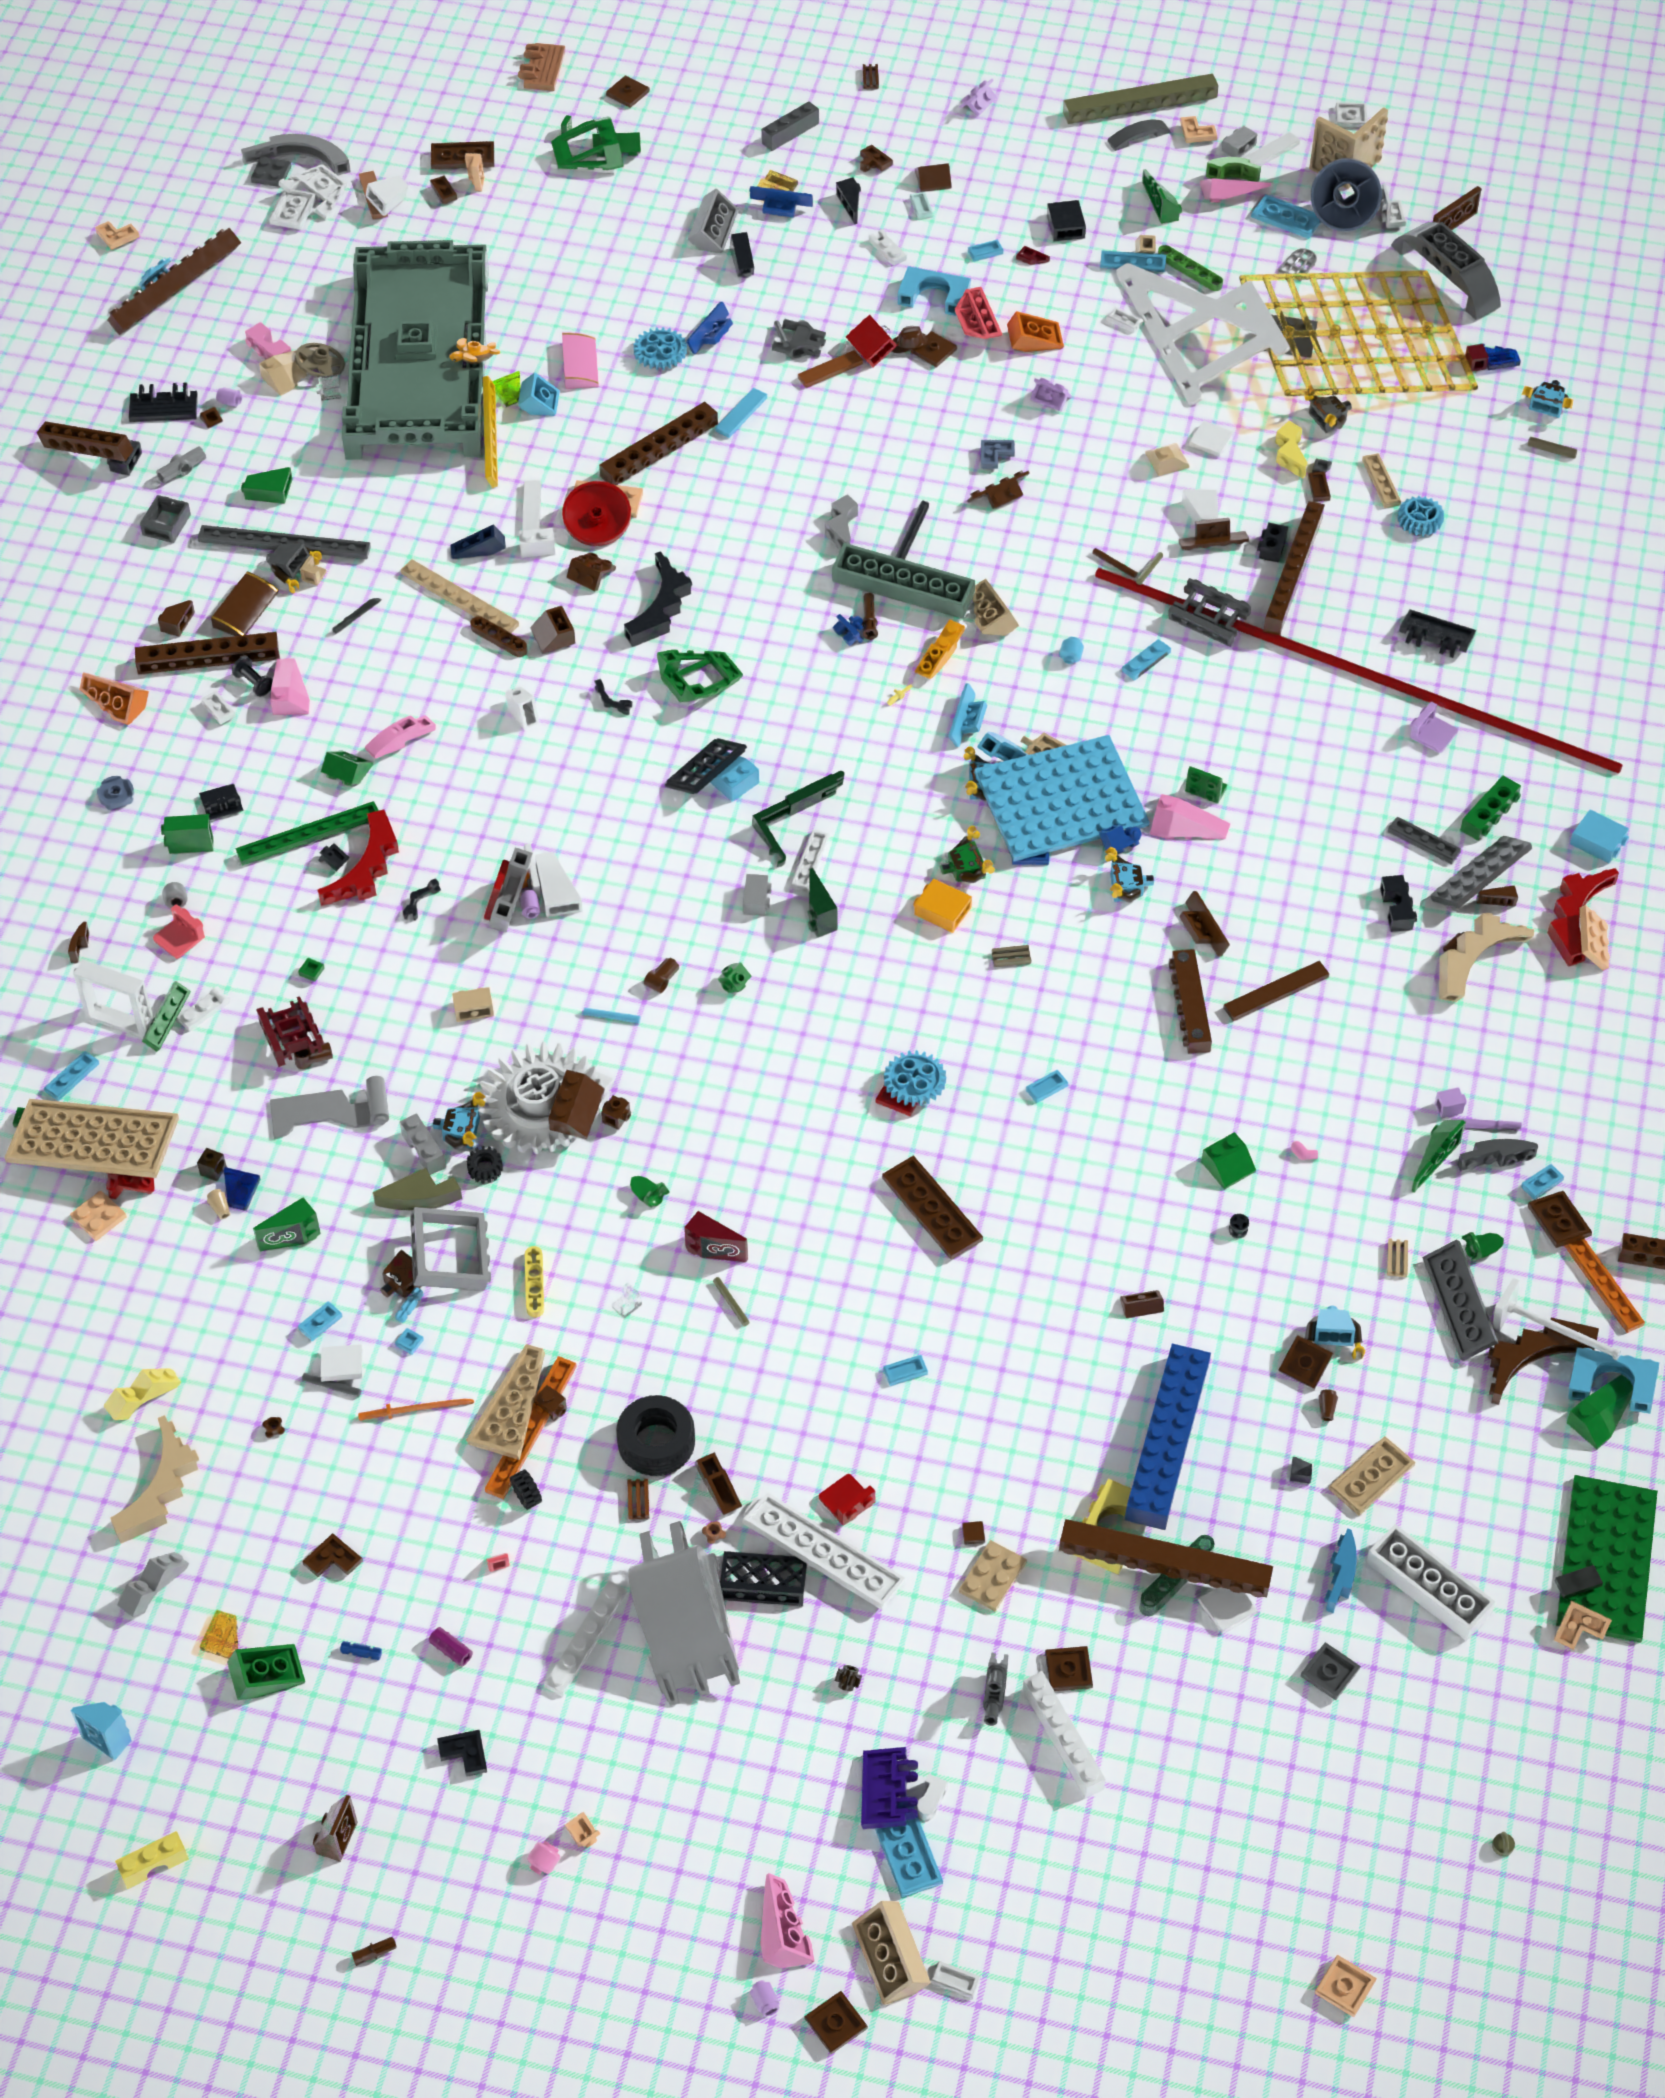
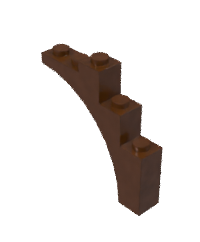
[1487,1317,1599,1405]

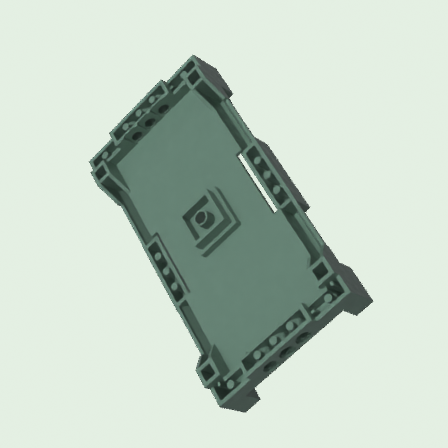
[342,240,489,460]

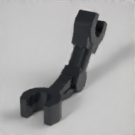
[594,678,633,715]
[403,878,441,920]

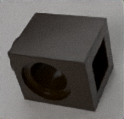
[197,1147,227,1181]

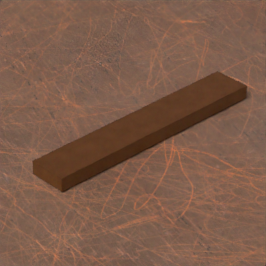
[1223,960,1330,1022]

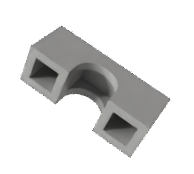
[399,1113,446,1175]

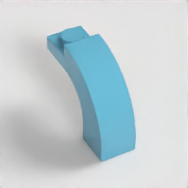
[977,731,1028,761]

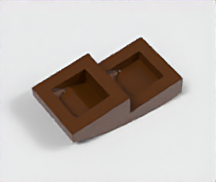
[68,921,90,963]

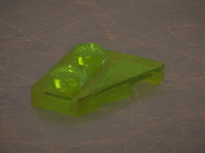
[493,370,521,407]

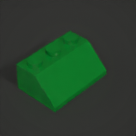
[592,132,641,157]

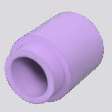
[216,387,242,407]
[520,890,541,919]
[750,1980,780,2017]

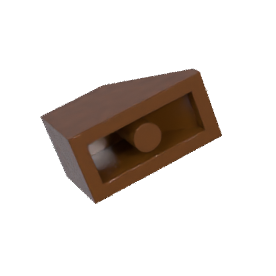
[158,600,195,637]

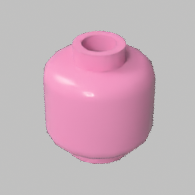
[527,1841,560,1875]

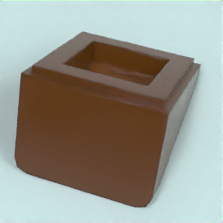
[199,406,223,428]

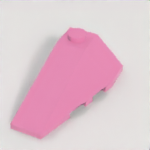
[760,1873,815,1968]

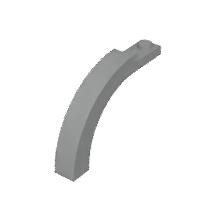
[241,133,351,176]

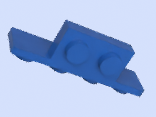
[749,186,813,218]
[686,301,733,354]

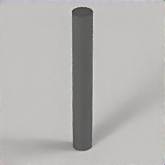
[773,320,790,348]
[302,1373,362,1397]

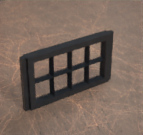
[664,738,747,794]

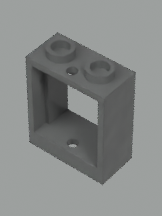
[140,495,191,543]

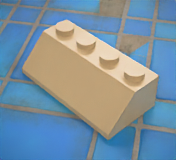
[852,1901,931,2005]

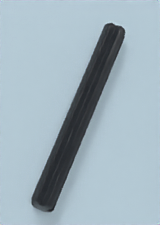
[895,500,930,560]

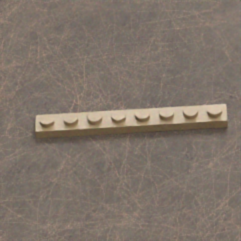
[401,559,519,633]

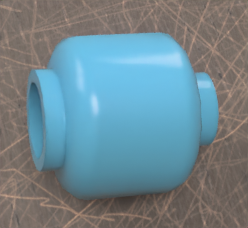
[1059,636,1084,664]

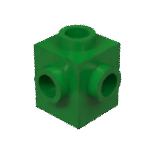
[718,962,752,993]

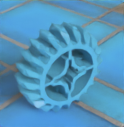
[1397,495,1444,537]

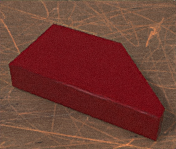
[1016,245,1050,265]

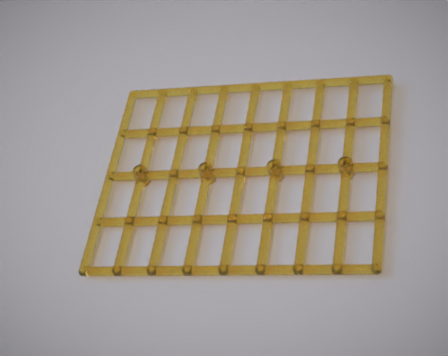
[1239,270,1478,397]

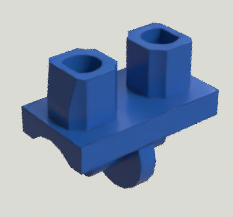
[832,614,864,646]

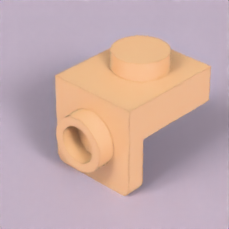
[564,1812,601,1848]

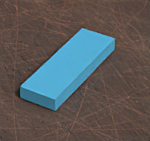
[44,1051,99,1101]

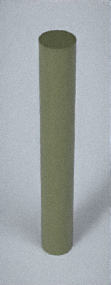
[1136,552,1164,585]
[713,1277,750,1327]

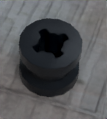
[1228,1213,1250,1238]

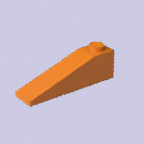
[79,672,149,725]

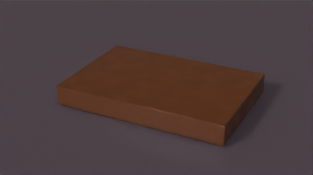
[1528,1190,1592,1248]

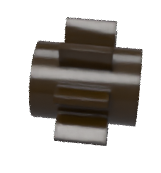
[834,1665,862,1692]

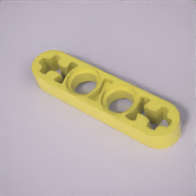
[525,1246,545,1318]

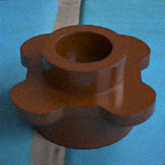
[262,1417,285,1438]

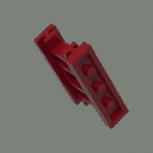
[256,996,324,1067]

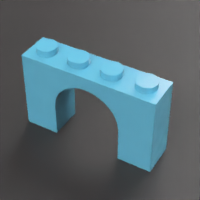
[897,266,971,316]
[1568,1347,1660,1414]

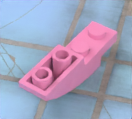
[365,715,436,759]

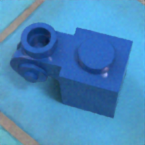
[1099,825,1142,854]

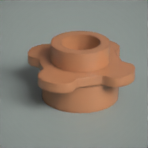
[702,1521,726,1544]

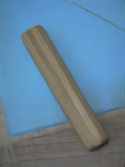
[1527,436,1578,459]

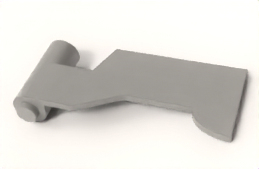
[270,1075,389,1140]

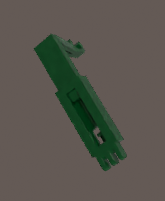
[751,770,845,867]

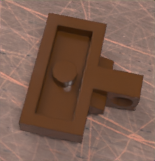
[860,144,893,172]

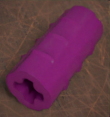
[429,1627,473,1667]

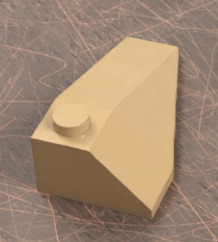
[259,347,318,396]
[972,578,1019,636]

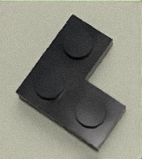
[437,1729,488,1777]

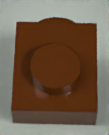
[534,1385,567,1421]

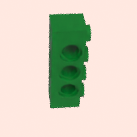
[1460,775,1521,841]

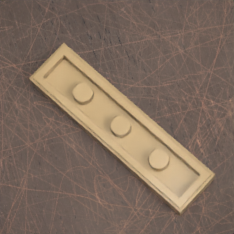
[1362,453,1401,508]

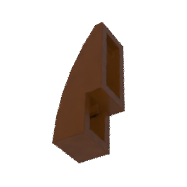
[694,1452,742,1516]

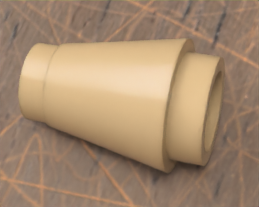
[207,1189,231,1219]

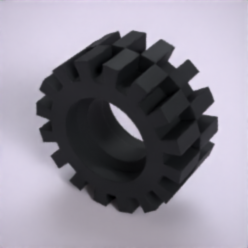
[466,1146,503,1184]
[509,1469,543,1510]

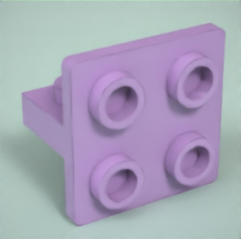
[959,78,997,117]
[1030,377,1072,412]

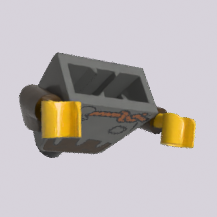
[1302,387,1352,433]
[266,542,322,593]

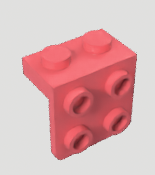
[153,904,205,959]

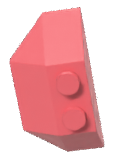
[955,286,1002,339]

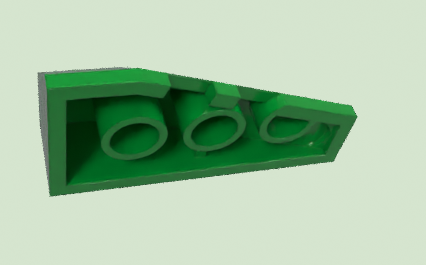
[1566,1374,1633,1450]

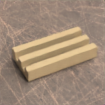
[1387,1238,1408,1277]

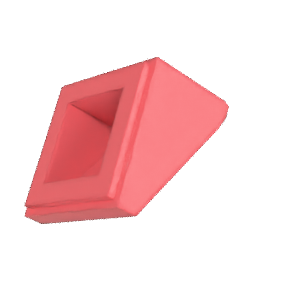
[486,1553,510,1572]

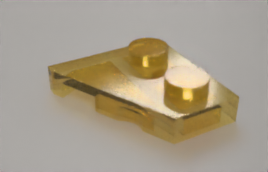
[199,1610,239,1659]

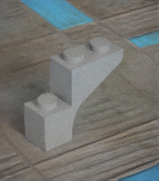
[825,494,858,550]
[117,1552,189,1617]

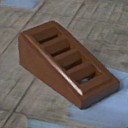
[1476,885,1518,907]

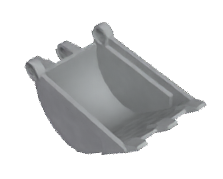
[628,1521,740,1706]

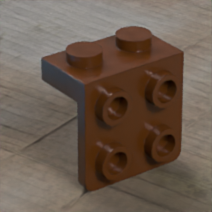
[566,552,616,592]

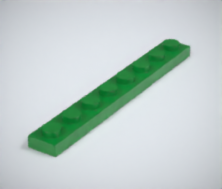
[235,801,379,866]

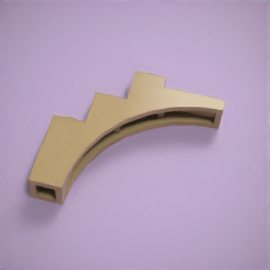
[1439,913,1534,1002]
[110,1415,200,1544]

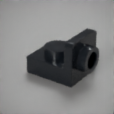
[318,843,350,872]

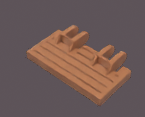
[517,43,566,91]

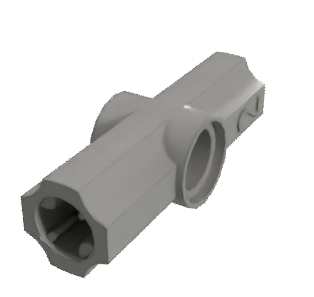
[156,446,207,484]

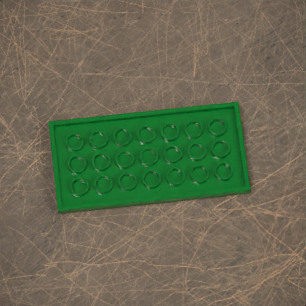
[1556,1475,1658,1643]

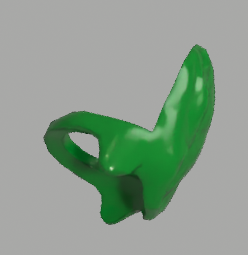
[630,1175,670,1208]
[1461,1232,1504,1261]

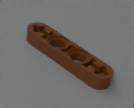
[470,616,528,657]

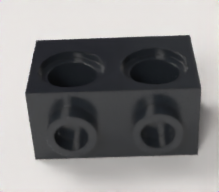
[1257,522,1289,563]

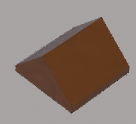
[915,163,952,192]

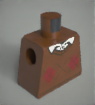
[380,1249,428,1298]

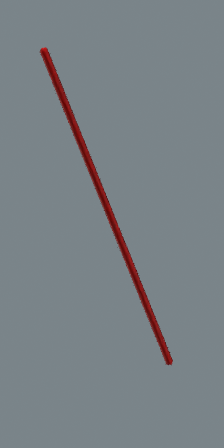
[1095,568,1623,774]

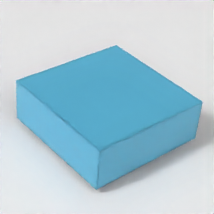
[395,1328,424,1355]

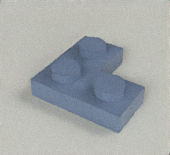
[981,440,1015,469]

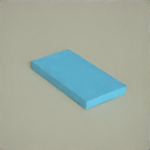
[1251,194,1321,239]
[875,1807,943,1898]

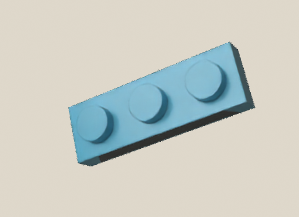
[1122,639,1171,681]

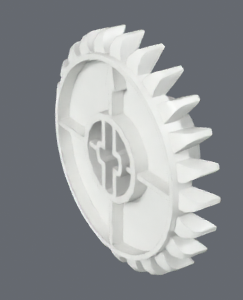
[478,1041,603,1154]

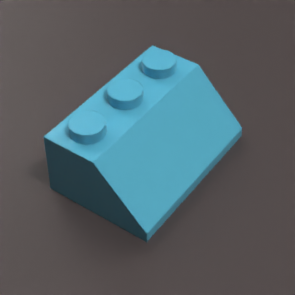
[70,1702,132,1760]

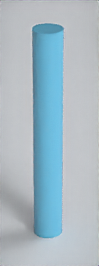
[583,1008,641,1023]

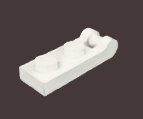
[868,229,907,266]
[177,986,231,1032]

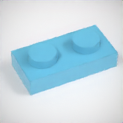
[1521,1164,1565,1200]
[298,1301,343,1341]

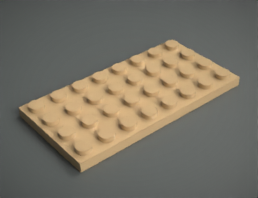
[4,1098,179,1178]

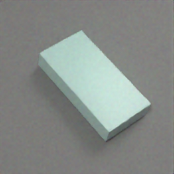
[910,192,933,220]

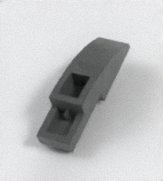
[1457,1139,1539,1171]

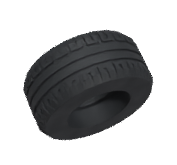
[616,1395,695,1476]

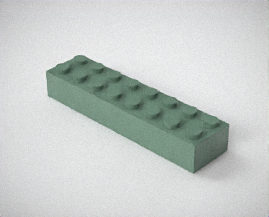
[832,543,975,619]

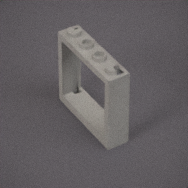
[410,1207,491,1291]

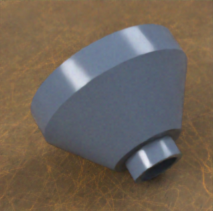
[1311,158,1382,231]

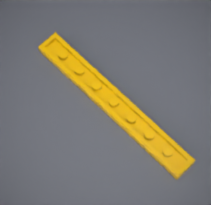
[483,375,498,488]

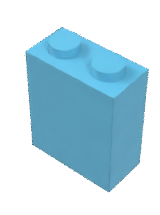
[1570,809,1629,863]

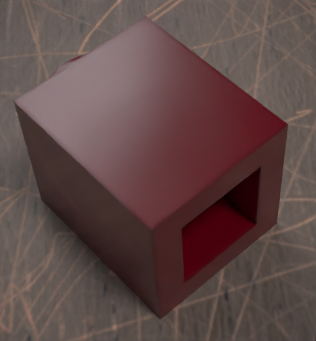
[1464,344,1489,372]

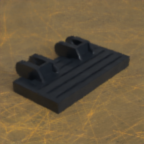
[128,382,198,422]
[1399,609,1477,658]

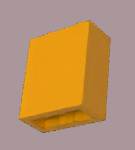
[913,878,972,933]

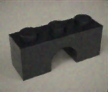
[1379,874,1417,932]

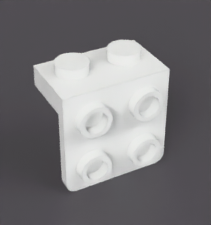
[1379,183,1406,228]

